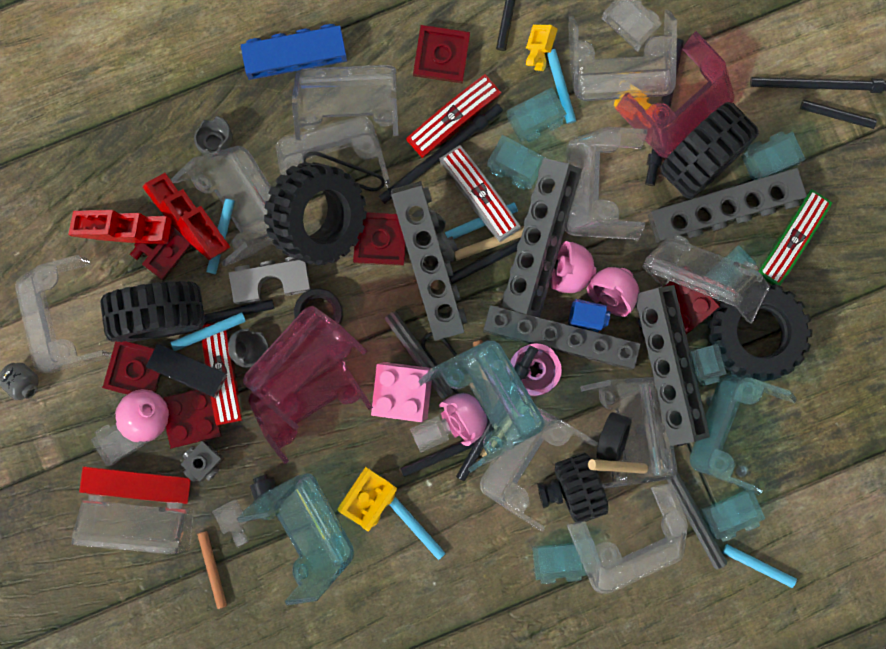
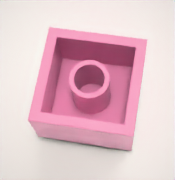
[371,362,433,422]

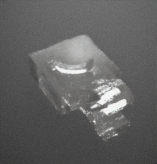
[212,499,249,547]

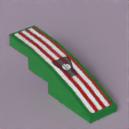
[757,189,832,286]

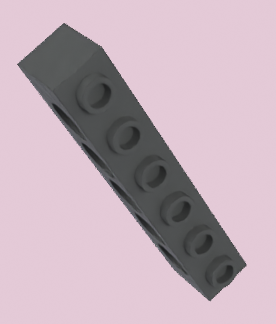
[502,158,582,318]
[648,168,807,246]
[391,181,467,341]
[636,285,710,446]
[483,305,640,370]

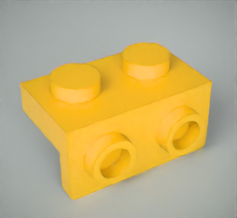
[337,467,397,531]

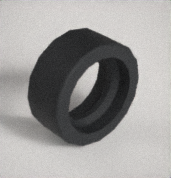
[294,288,343,338]
[596,412,632,461]

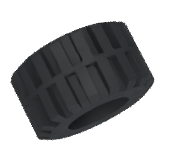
[555,452,609,524]

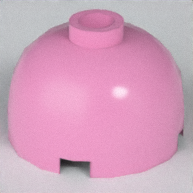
[550,241,596,293]
[586,267,640,317]
[115,389,169,442]
[439,393,488,446]

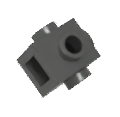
[181,441,225,482]

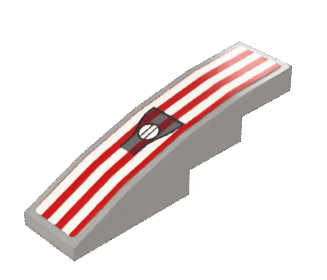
[439,145,521,242]

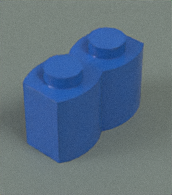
[568,299,610,332]

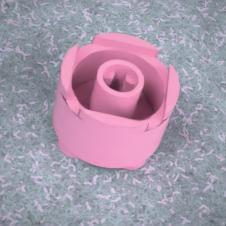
[508,343,562,396]

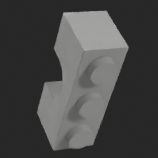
[229,257,312,305]

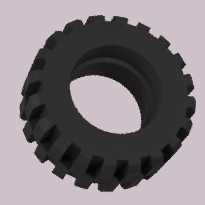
[660,102,759,199]
[264,162,367,265]
[100,281,205,342]
[708,282,812,382]

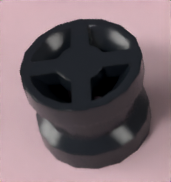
[537,478,563,508]

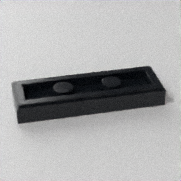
[146,344,227,398]

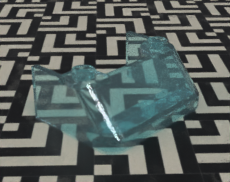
[418,341,544,473]
[690,375,797,495]
[237,473,354,605]

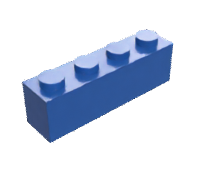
[240,24,347,80]

